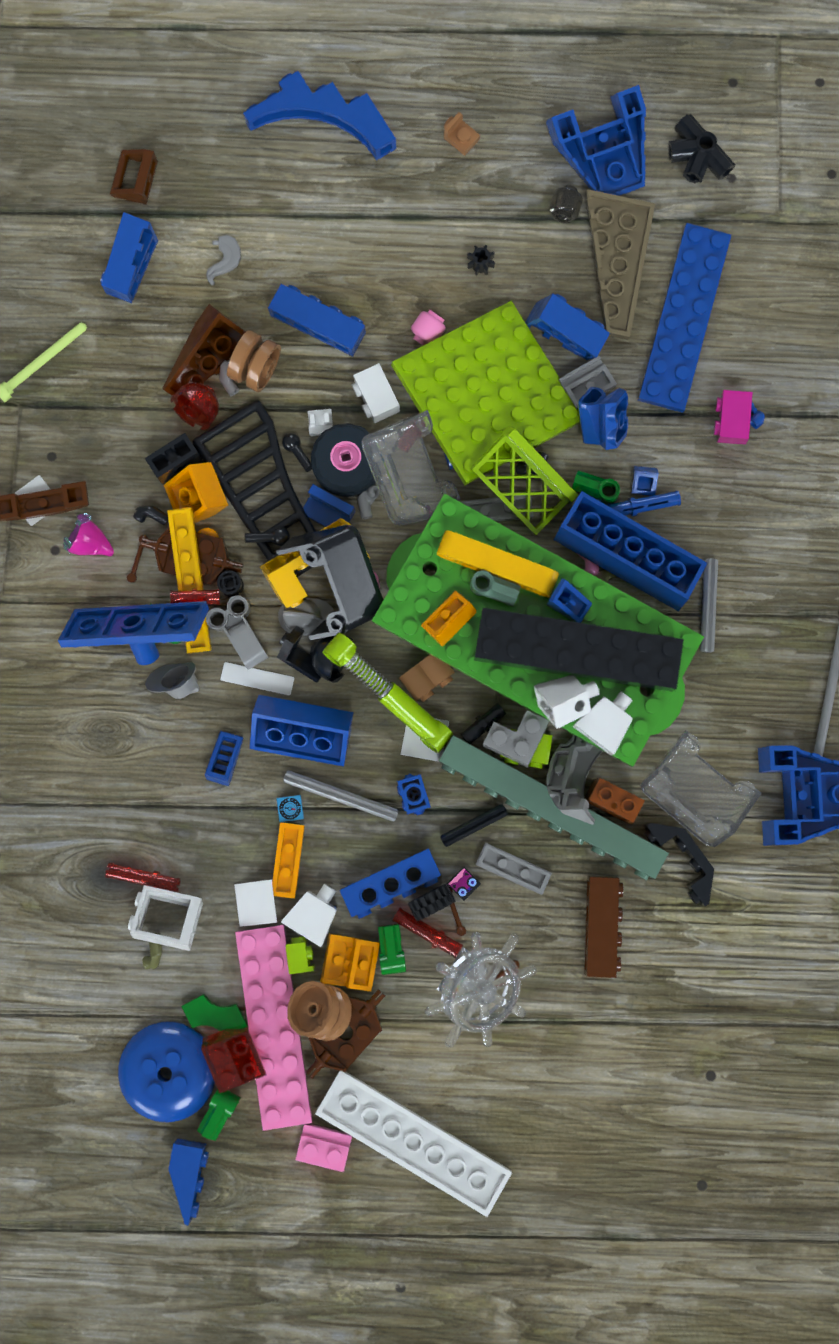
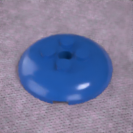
[118,1021,217,1122]

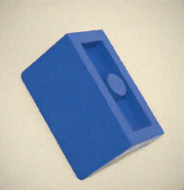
[303,484,356,527]

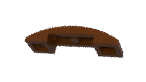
[0,481,89,521]

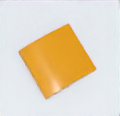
[320,933,380,992]

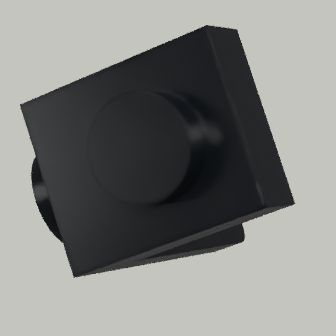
[277,626,322,683]

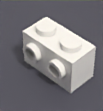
[352,363,400,424]

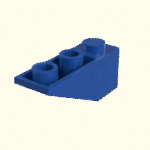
[169,1138,209,1226]

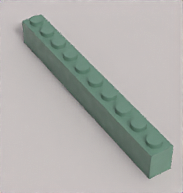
[439,736,669,881]

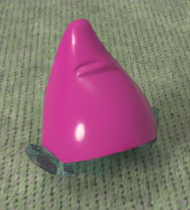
[63,513,114,556]

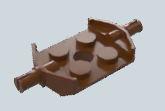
[139,527,244,585]
[305,989,386,1079]

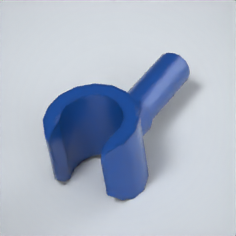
[750,402,765,429]

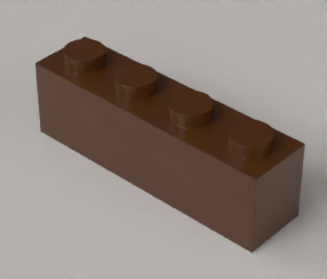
[584,876,623,978]

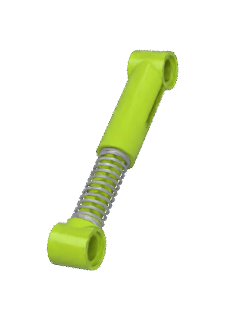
[322,632,454,753]

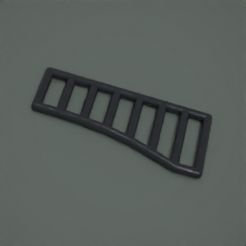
[193,400,316,577]

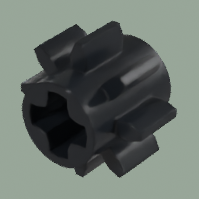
[467,245,495,276]

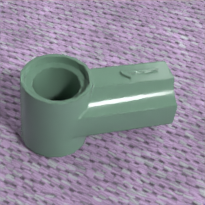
[469,570,521,607]

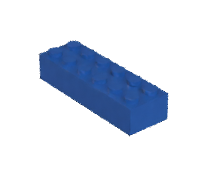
[553,491,707,612]

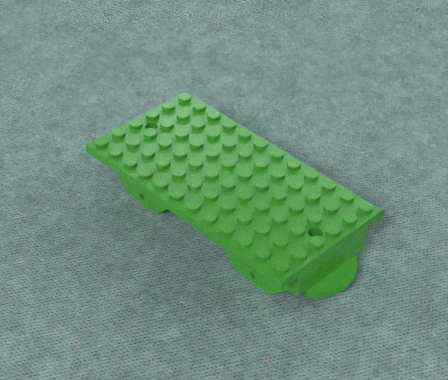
[372,493,704,767]

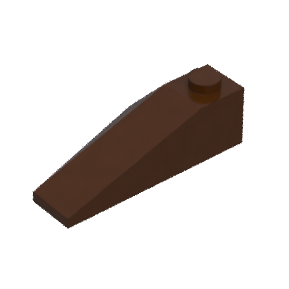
[162,304,246,402]

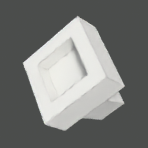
[308,409,333,436]

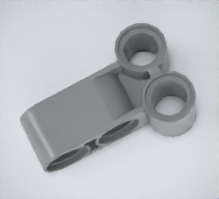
[206,596,269,670]

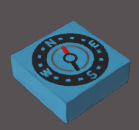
[276,795,304,822]

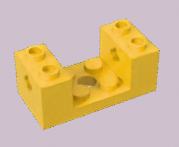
[260,518,370,608]

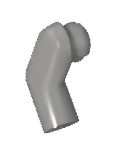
[219,360,240,397]

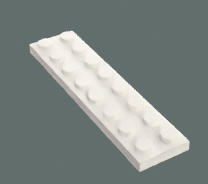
[315,1071,512,1217]

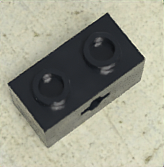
[144,433,202,485]

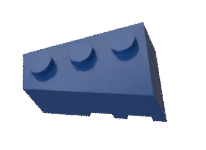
[101,212,158,303]
[525,294,610,361]

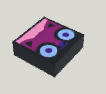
[447,866,481,901]

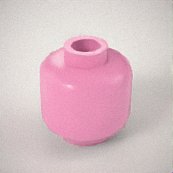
[411,310,446,346]

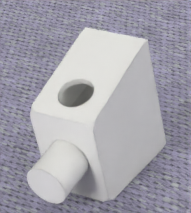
[534,676,599,729]
[573,692,633,755]
[281,884,338,947]

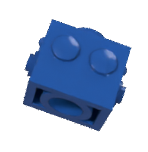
[397,774,431,815]

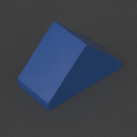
[546,579,592,623]

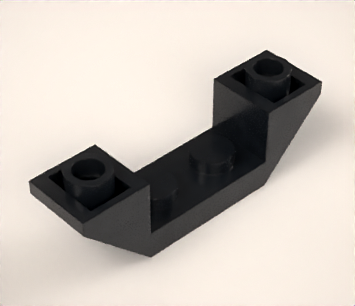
[644,823,714,906]

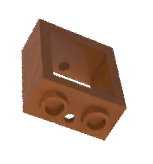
[584,778,645,823]

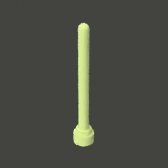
[0,322,87,403]

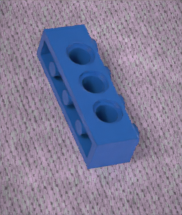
[340,848,441,919]

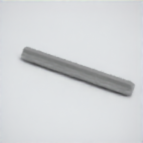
[283,770,399,821]

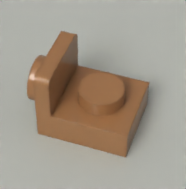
[444,112,480,156]

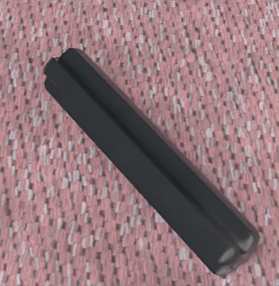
[440,804,508,847]

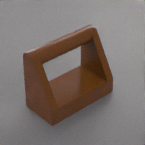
[110,149,158,205]

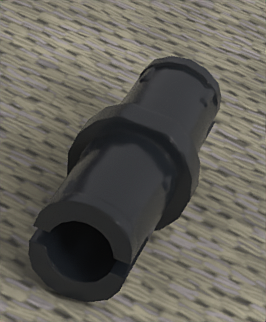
[461,703,506,744]

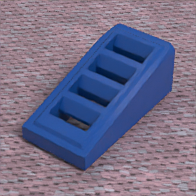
[205,731,244,786]

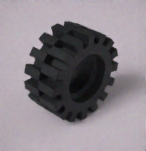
[408,883,456,921]

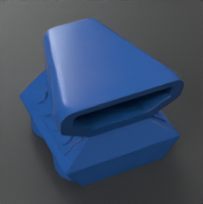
[578,387,628,450]

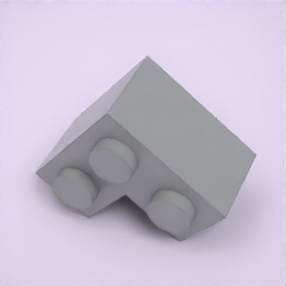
[483,710,549,768]

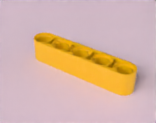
[436,530,559,598]

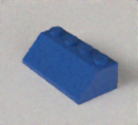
[250,695,354,767]

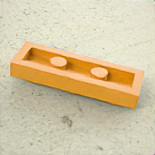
[272,822,305,899]

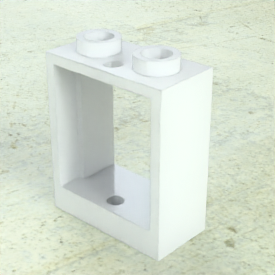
[128,885,203,951]

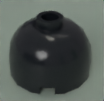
[310,636,353,683]

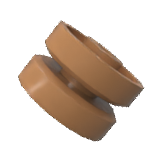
[227,330,281,392]
[287,981,352,1041]

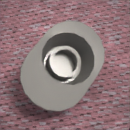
[278,597,334,636]
[145,662,200,699]

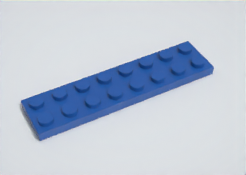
[638,223,731,413]

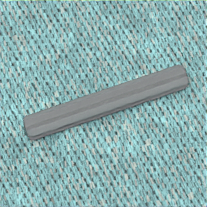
[700,558,718,653]

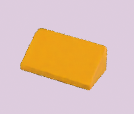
[421,590,477,646]

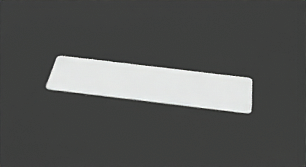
[220,662,294,695]

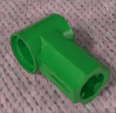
[572,470,620,505]
[378,924,406,975]
[197,1086,241,1141]

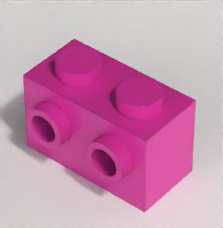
[714,390,753,445]

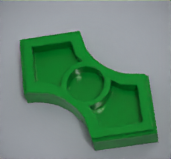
[181,994,248,1038]

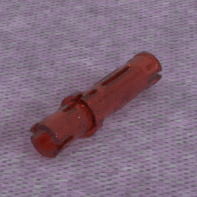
[105,862,181,892]
[392,907,463,958]

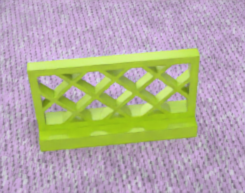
[470,426,579,535]

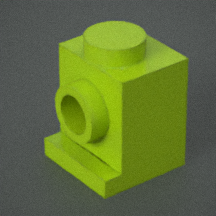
[285,936,316,975]

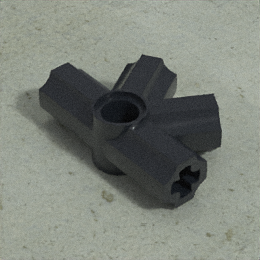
[668,114,736,183]

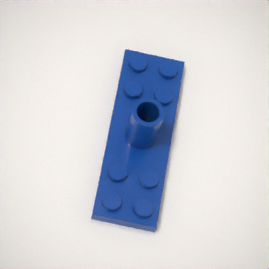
[58,601,209,665]

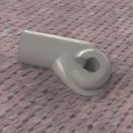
[357,485,380,520]

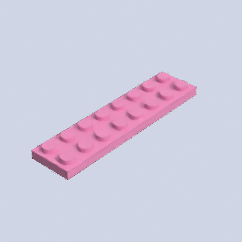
[235,924,313,1131]

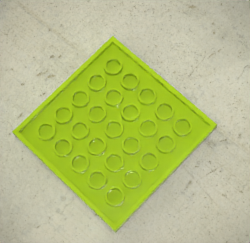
[391,301,580,486]

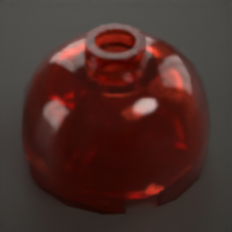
[170,382,219,430]

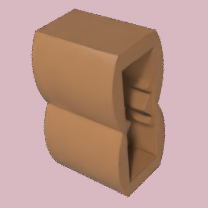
[399,655,455,702]

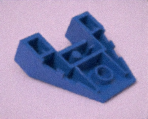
[546,85,646,196]
[758,746,839,846]

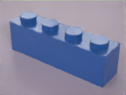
[268,284,366,357]

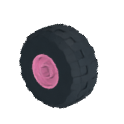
[311,423,382,497]

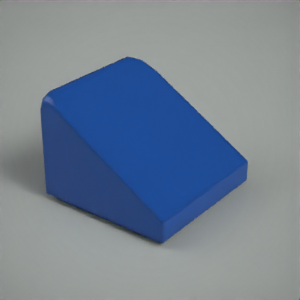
[631,466,659,496]

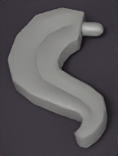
[206,235,241,285]

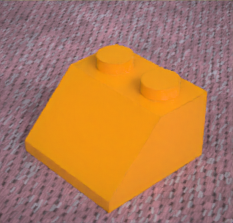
[164,462,228,523]

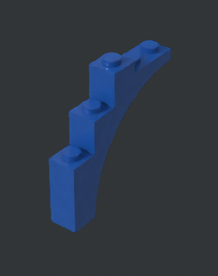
[243,71,396,160]

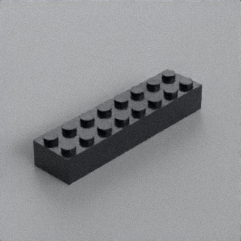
[474,608,684,692]

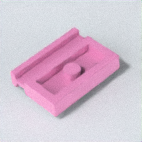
[296,1124,352,1172]

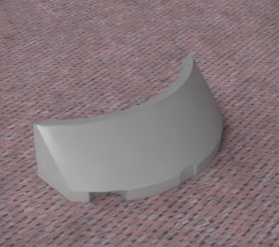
[546,734,603,825]

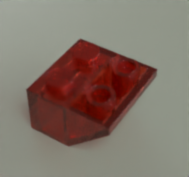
[201,1029,267,1093]

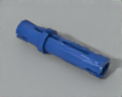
[608,490,681,517]

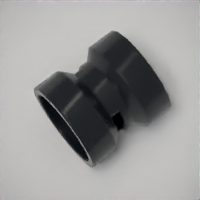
[217,571,244,598]

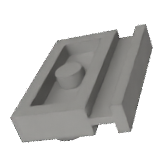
[559,356,617,409]

